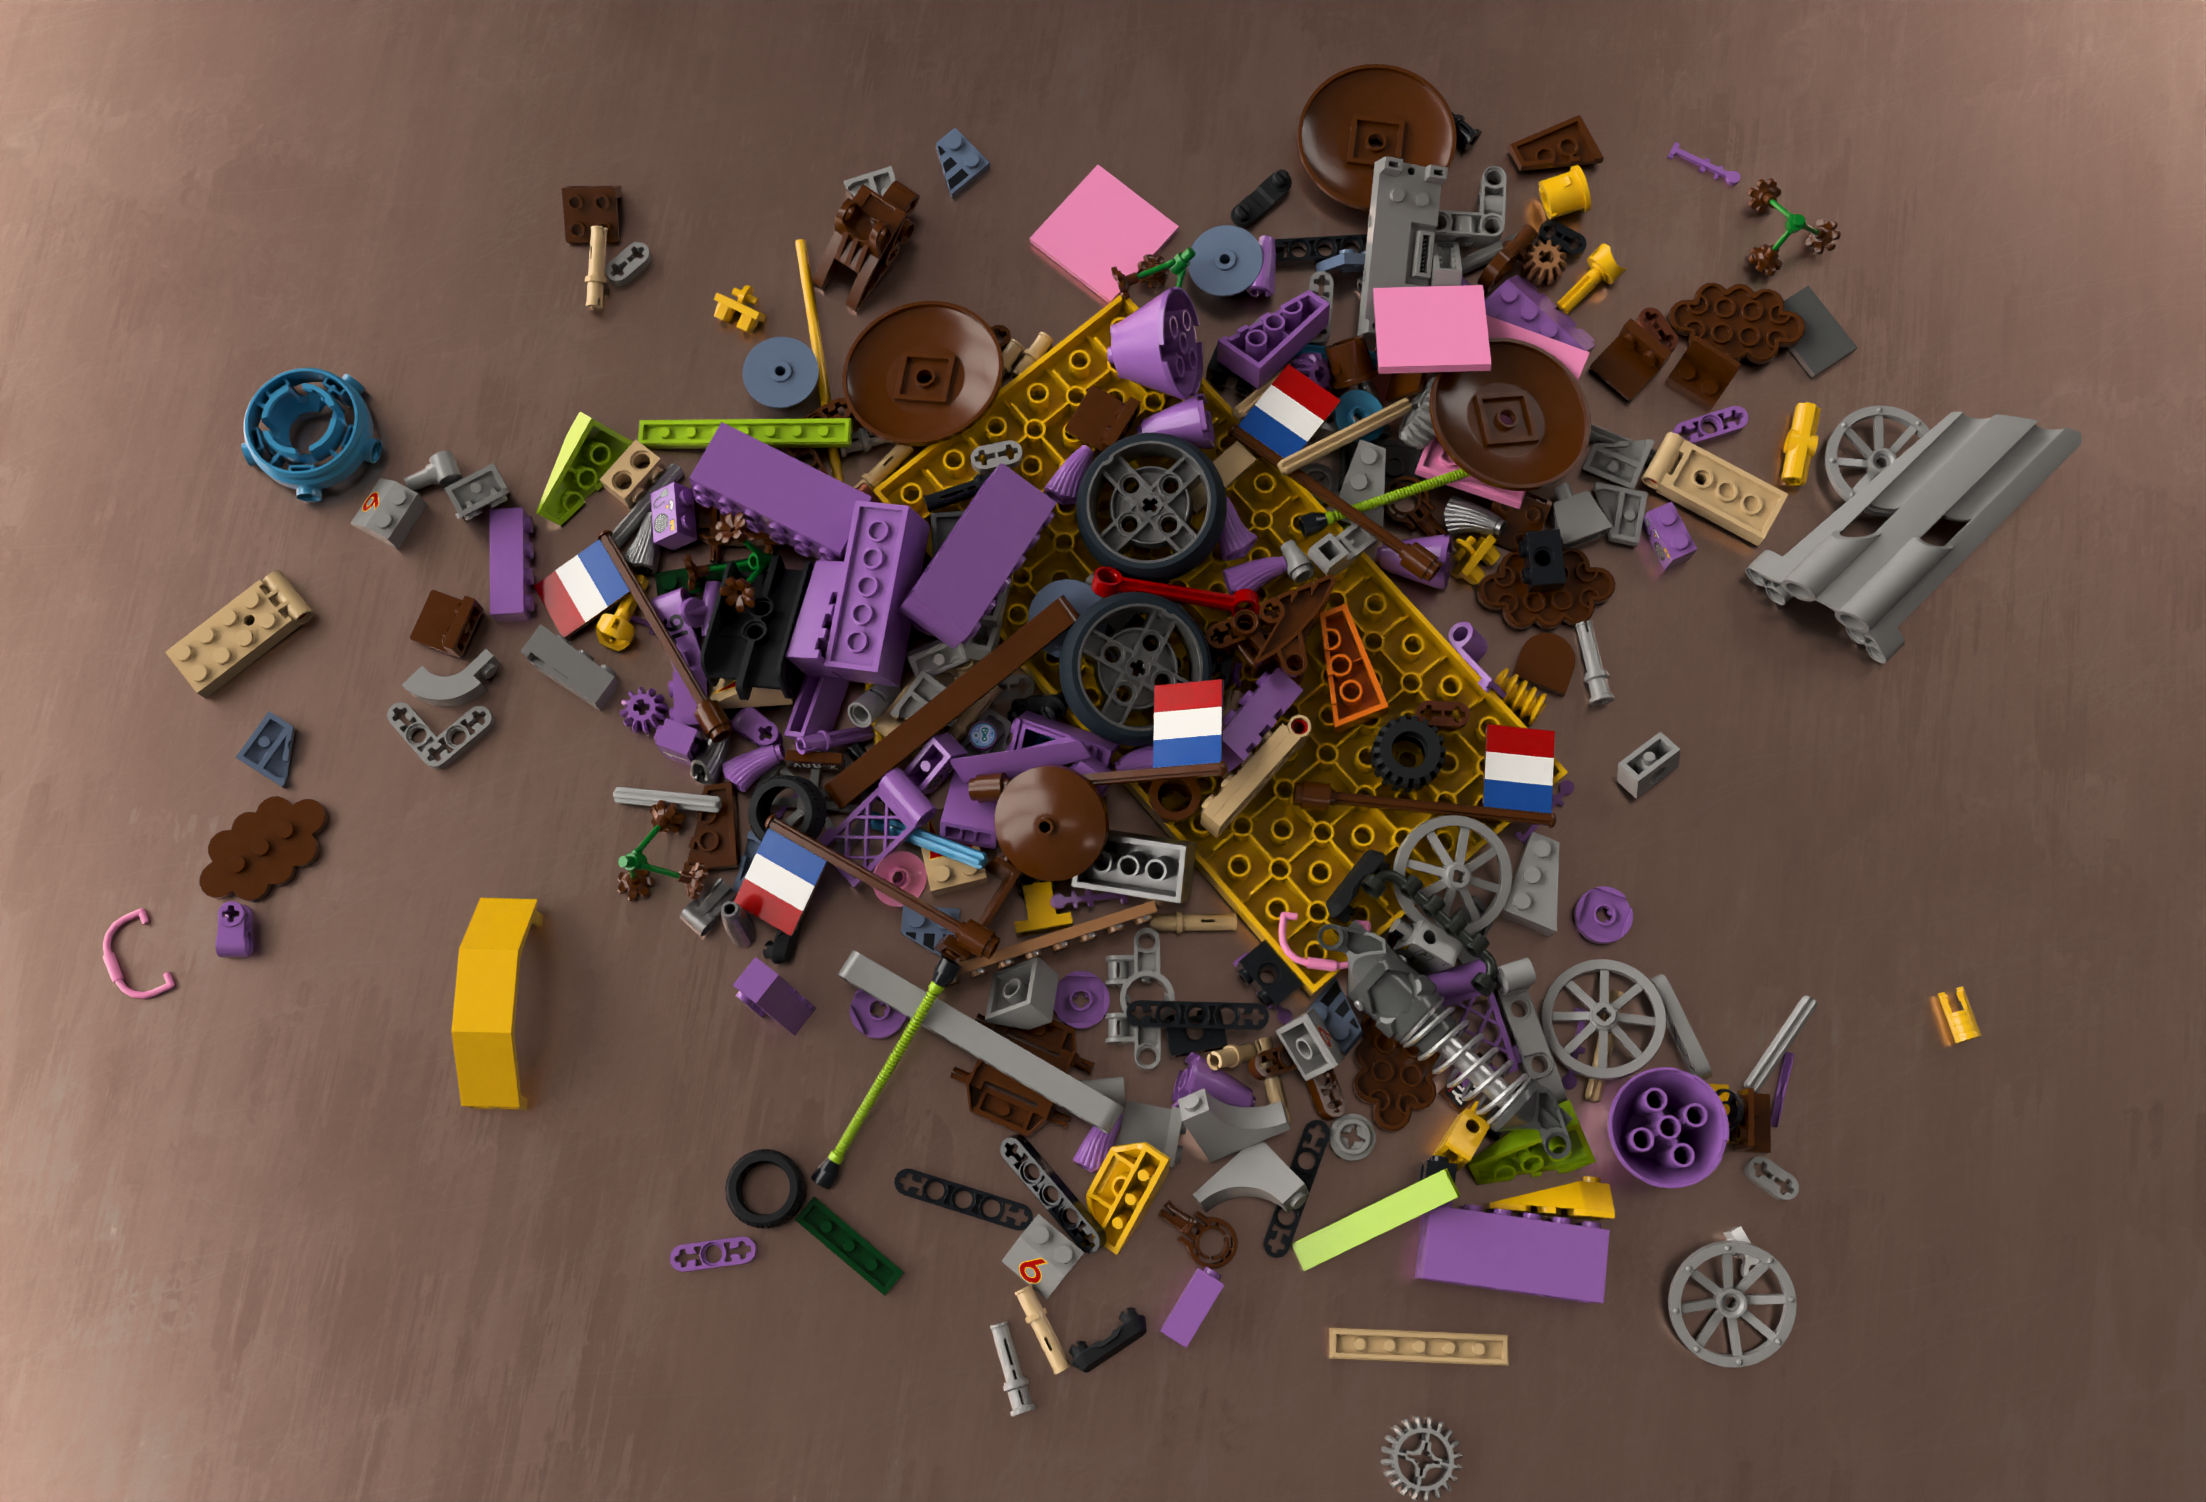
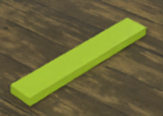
[1291,1168,1461,1271]

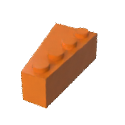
[1319,603,1389,734]

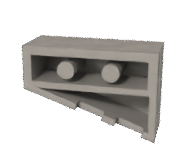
[1332,439,1386,528]
[520,624,620,711]
[1498,832,1560,937]

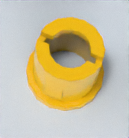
[1539,165,1591,220]

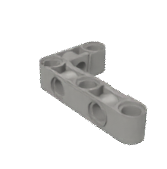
[1434,166,1507,248]
[1493,957,1567,1104]

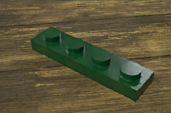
[655,558,767,597]
[795,1196,905,1296]

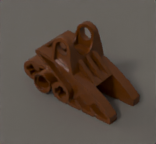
[812,180,920,313]
[1206,573,1336,686]

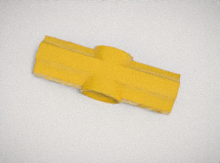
[1781,402,1821,487]

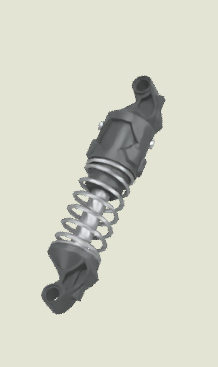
[1317,920,1573,1159]

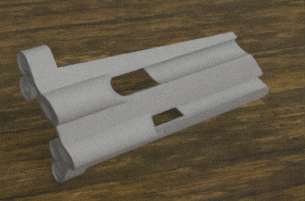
[1745,412,2082,664]

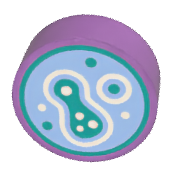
[969,721,997,751]

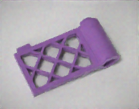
[819,768,937,888]
[1427,959,1522,1088]

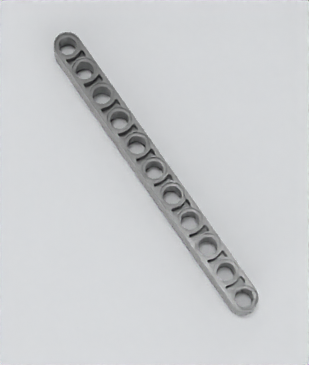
[838,950,1124,1134]

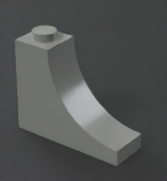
[1430,240,1462,286]
[1178,1088,1291,1162]
[1193,1141,1310,1213]

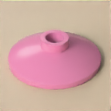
[873,851,927,907]

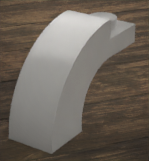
[1308,523,1378,576]
[402,649,501,707]

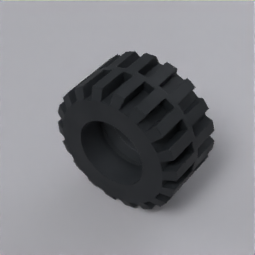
[1370,715,1446,793]

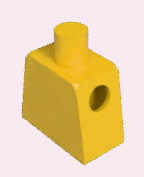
[1432,1101,1490,1172]

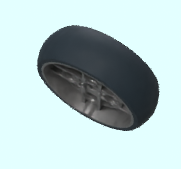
[1076,432,1227,582]
[1059,592,1212,746]

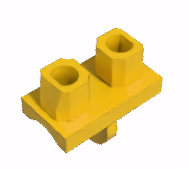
[714,285,767,334]
[1450,534,1501,585]

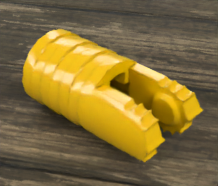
[1938,986,1982,1043]

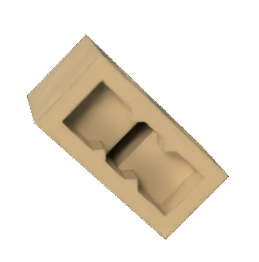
[600,440,665,508]

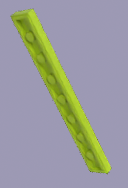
[638,418,853,449]

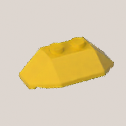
[1086,1142,1171,1255]

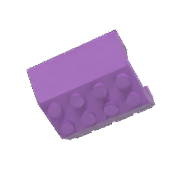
[1485,275,1596,354]

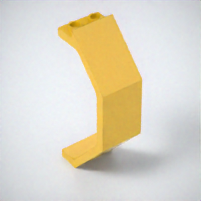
[451,898,543,1110]

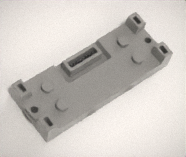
[1357,156,1448,339]

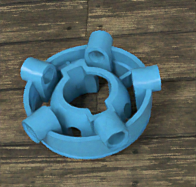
[241,368,382,502]

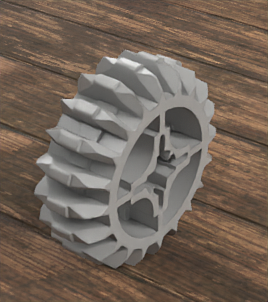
[1398,377,1436,449]
[1381,1416,1463,1501]

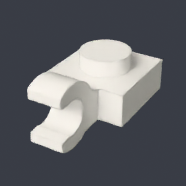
[1723,1226,1766,1278]

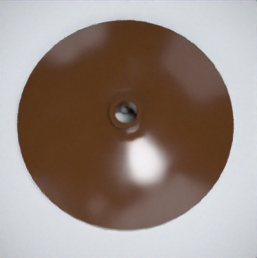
[994,765,1109,881]

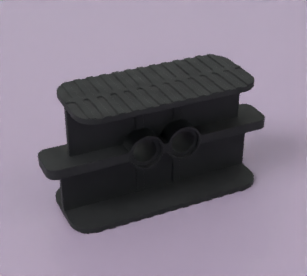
[700,555,814,700]

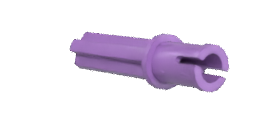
[795,725,874,754]

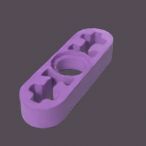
[1672,406,1748,446]
[670,1236,758,1272]

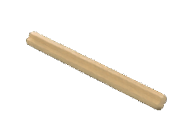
[1277,398,1413,475]

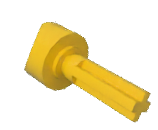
[1556,244,1627,314]
[596,574,650,652]

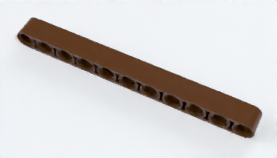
[823,595,1080,810]

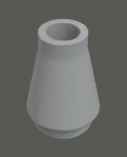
[1280,540,1315,583]

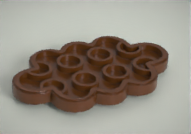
[1668,283,1805,364]
[1477,548,1616,630]
[199,796,328,902]
[1353,1014,1442,1132]

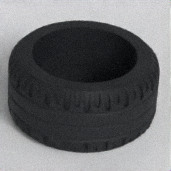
[748,775,827,842]
[725,1149,806,1229]

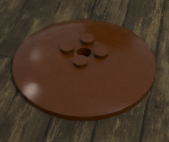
[1297,64,1457,211]
[842,301,1004,446]
[1429,338,1591,491]

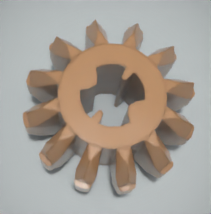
[1521,239,1567,286]

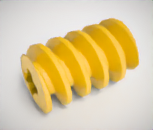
[1491,667,1547,726]

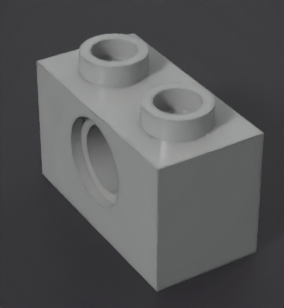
[1617,732,1681,799]

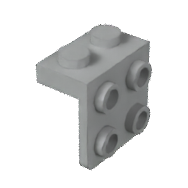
[444,463,510,521]
[1118,1101,1187,1170]

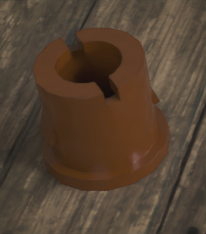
[1325,335,1379,389]
[1149,778,1201,825]

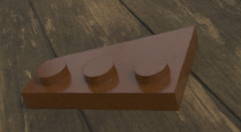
[1508,115,1604,171]
[683,782,740,873]

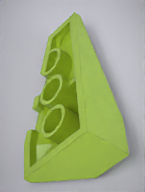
[536,412,633,526]
[1468,1099,1596,1185]

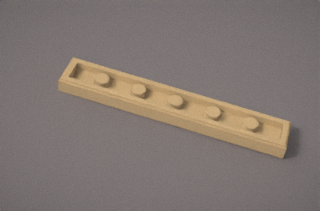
[1329,1328,1509,1366]

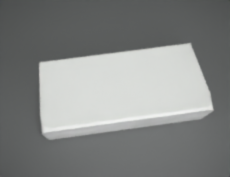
[906,639,970,677]

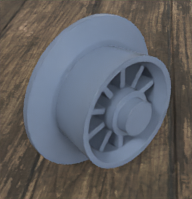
[1188,225,1263,297]
[743,337,819,409]
[1028,579,1108,658]

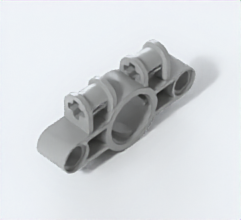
[1105,928,1175,1072]

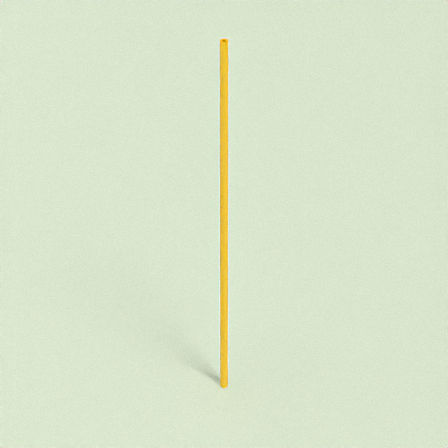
[795,239,884,745]

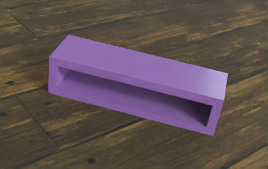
[489,507,534,623]
[784,674,849,742]

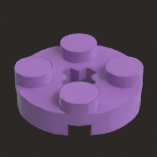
[1574,886,1633,944]
[1054,971,1110,1030]
[850,989,907,1039]

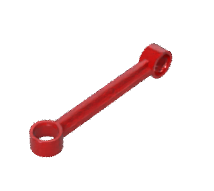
[1091,567,1260,616]

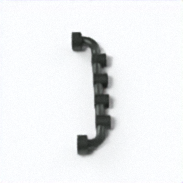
[1360,870,1498,997]

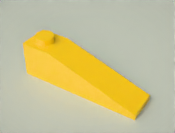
[1485,1176,1615,1221]

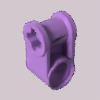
[731,707,783,748]
[216,901,253,957]

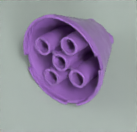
[1107,287,1203,400]
[1608,1067,1729,1189]

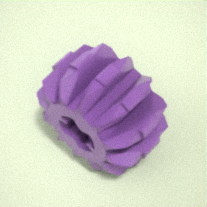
[1291,353,1333,390]
[620,687,669,735]

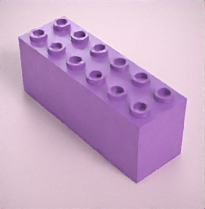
[689,422,872,562]
[898,462,1057,649]
[824,500,930,687]
[1415,1202,1610,1304]

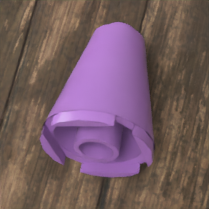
[1137,393,1215,449]
[1376,534,1453,589]
[1172,1052,1256,1108]

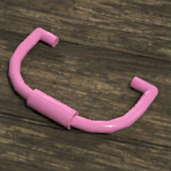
[103,908,175,999]
[1279,912,1371,972]

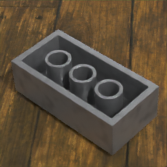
[1071,829,1196,903]

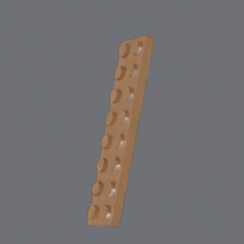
[931,900,1157,986]

